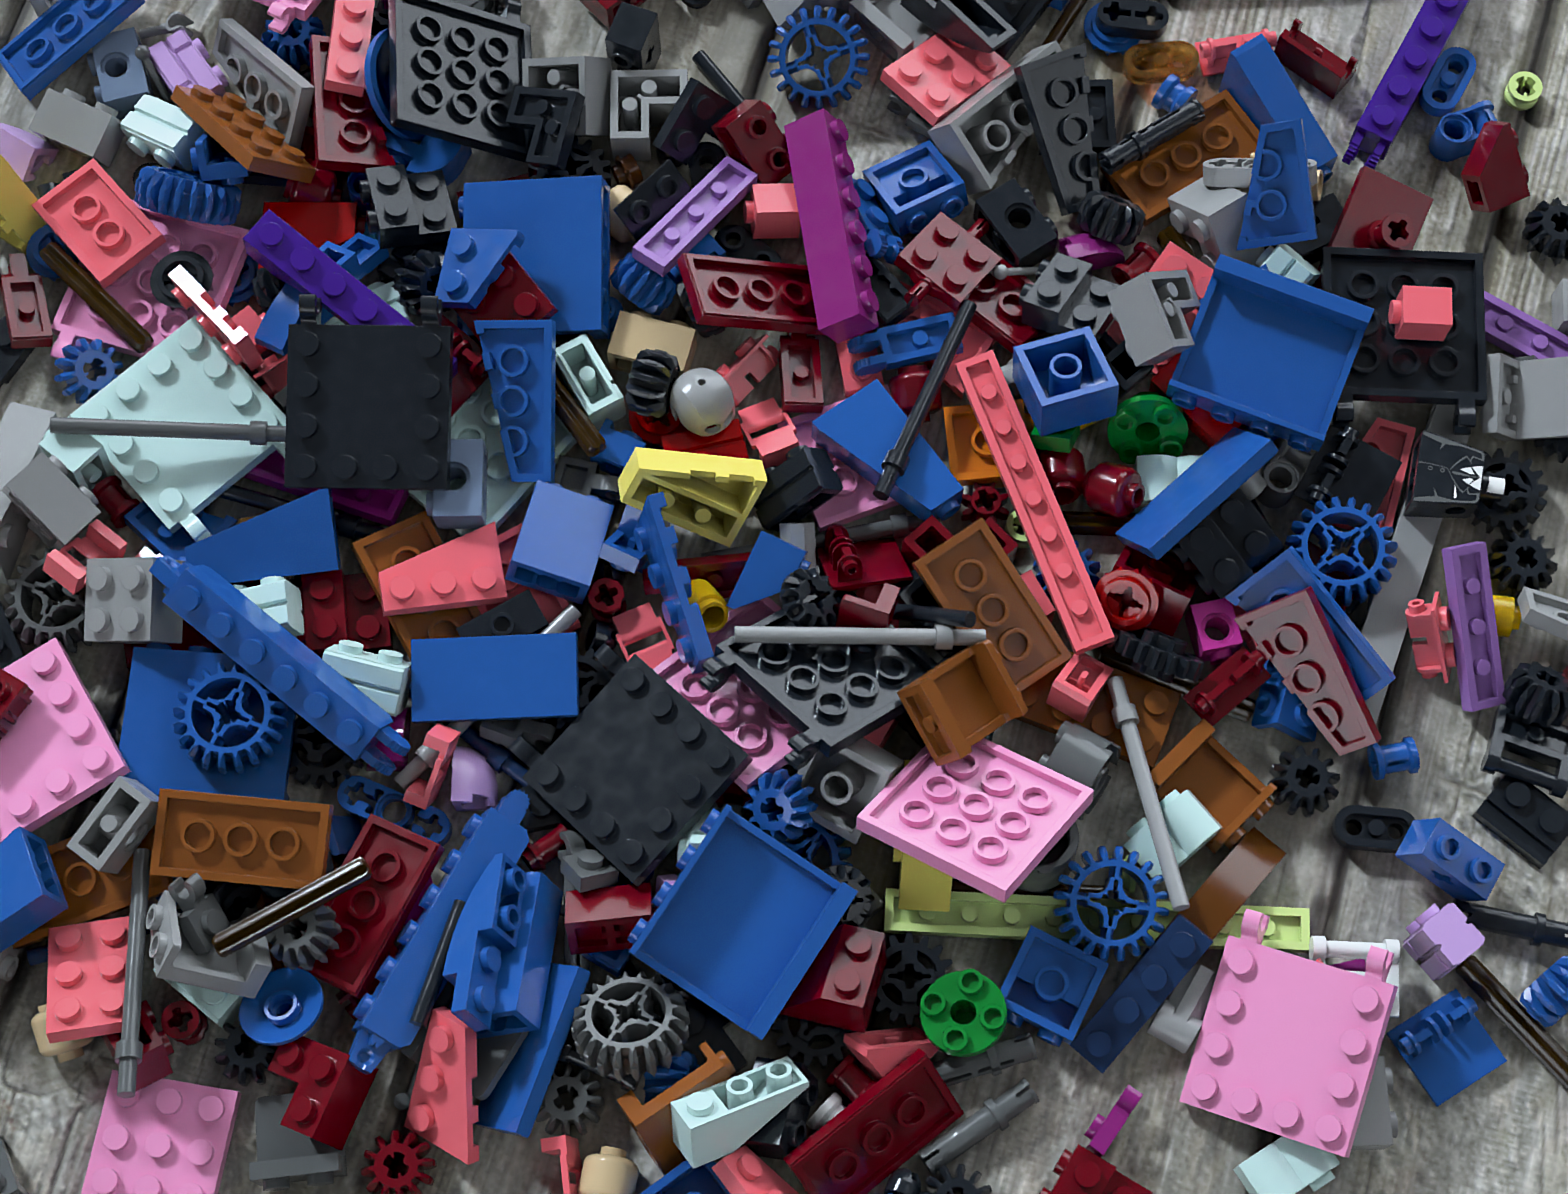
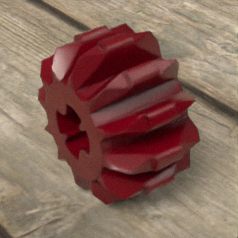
[361,1129,437,1194]

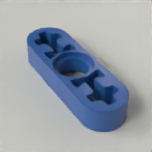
[337,775,452,846]

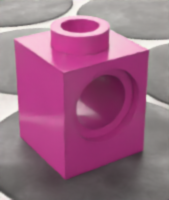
[1184,598,1243,665]

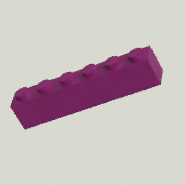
[784,108,879,343]

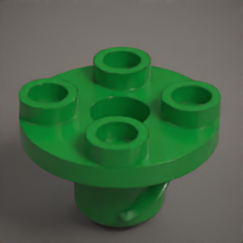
[1107,391,1188,464]
[920,969,1007,1057]

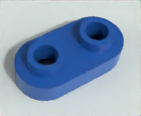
[1419,47,1476,117]

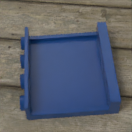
[457,175,610,344]
[1165,254,1374,452]
[119,643,296,801]
[626,804,858,1040]

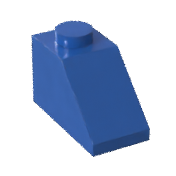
[726,531,811,609]

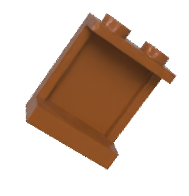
[897,639,1028,766]
[1150,718,1277,854]
[617,1041,736,1176]

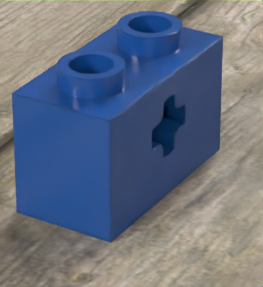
[1395,818,1505,901]

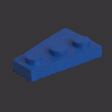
[1236,118,1318,251]

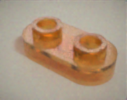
[1122,41,1199,85]

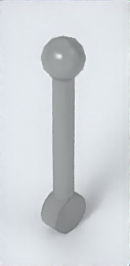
[993,264,1038,280]

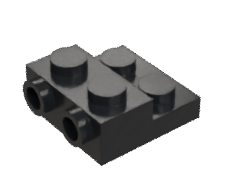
[359,164,457,249]
[1018,252,1120,342]
[1171,487,1285,599]

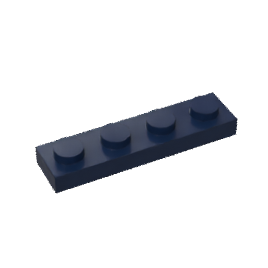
[1070,913,1214,1074]

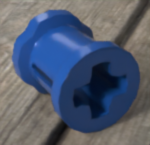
[1367,736,1420,780]

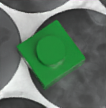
[1030,426,1080,453]

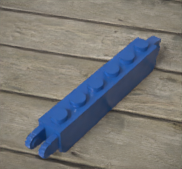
[149,555,411,776]
[348,789,530,1075]

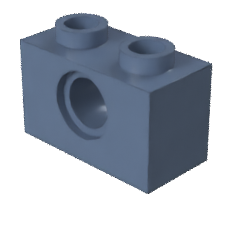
[87,27,154,120]
[426,439,488,529]

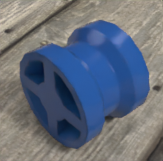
[1151,74,1198,113]

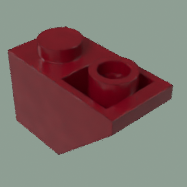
[1461,121,1530,213]

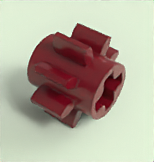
[961,482,1009,523]

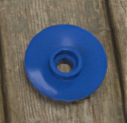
[239,968,324,1046]

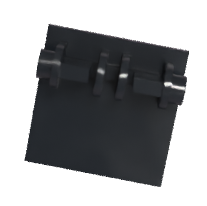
[613,159,692,242]
[1294,424,1402,518]

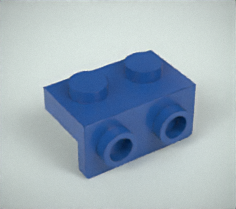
[190,131,252,185]
[1252,660,1318,743]

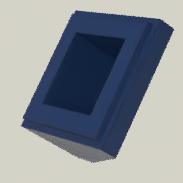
[329,815,362,865]

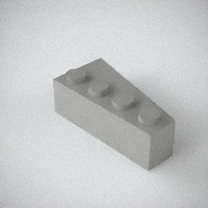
[927,41,1063,196]

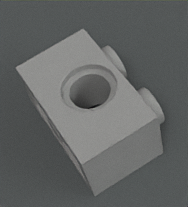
[66,776,159,874]

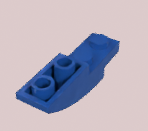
[254,232,389,356]
[442,853,527,1032]

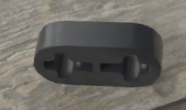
[1095,0,1169,40]

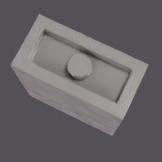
[849,0,937,62]
[145,890,272,999]

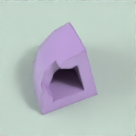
[0,123,59,182]
[451,746,498,811]

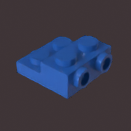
[862,140,969,237]
[1000,925,1109,1047]

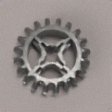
[3,547,92,653]
[571,970,690,1082]

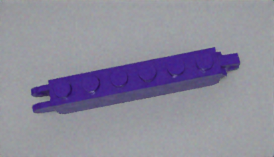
[1342,0,1470,170]

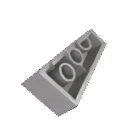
[0,401,57,585]

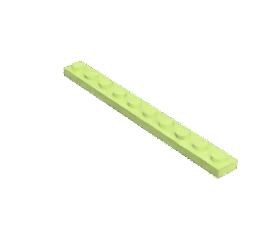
[884,888,1310,954]

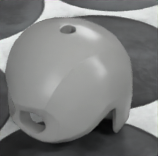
[669,367,735,436]

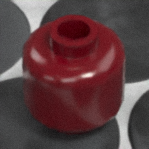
[283,164,343,202]
[889,365,943,423]
[1038,448,1086,505]
[1082,461,1145,518]

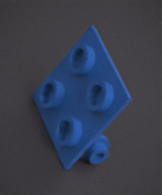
[1386,988,1507,1107]

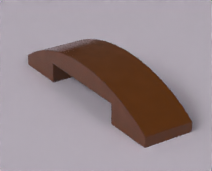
[1155,827,1287,942]

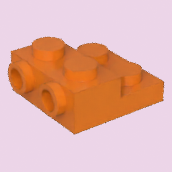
[943,399,1037,488]

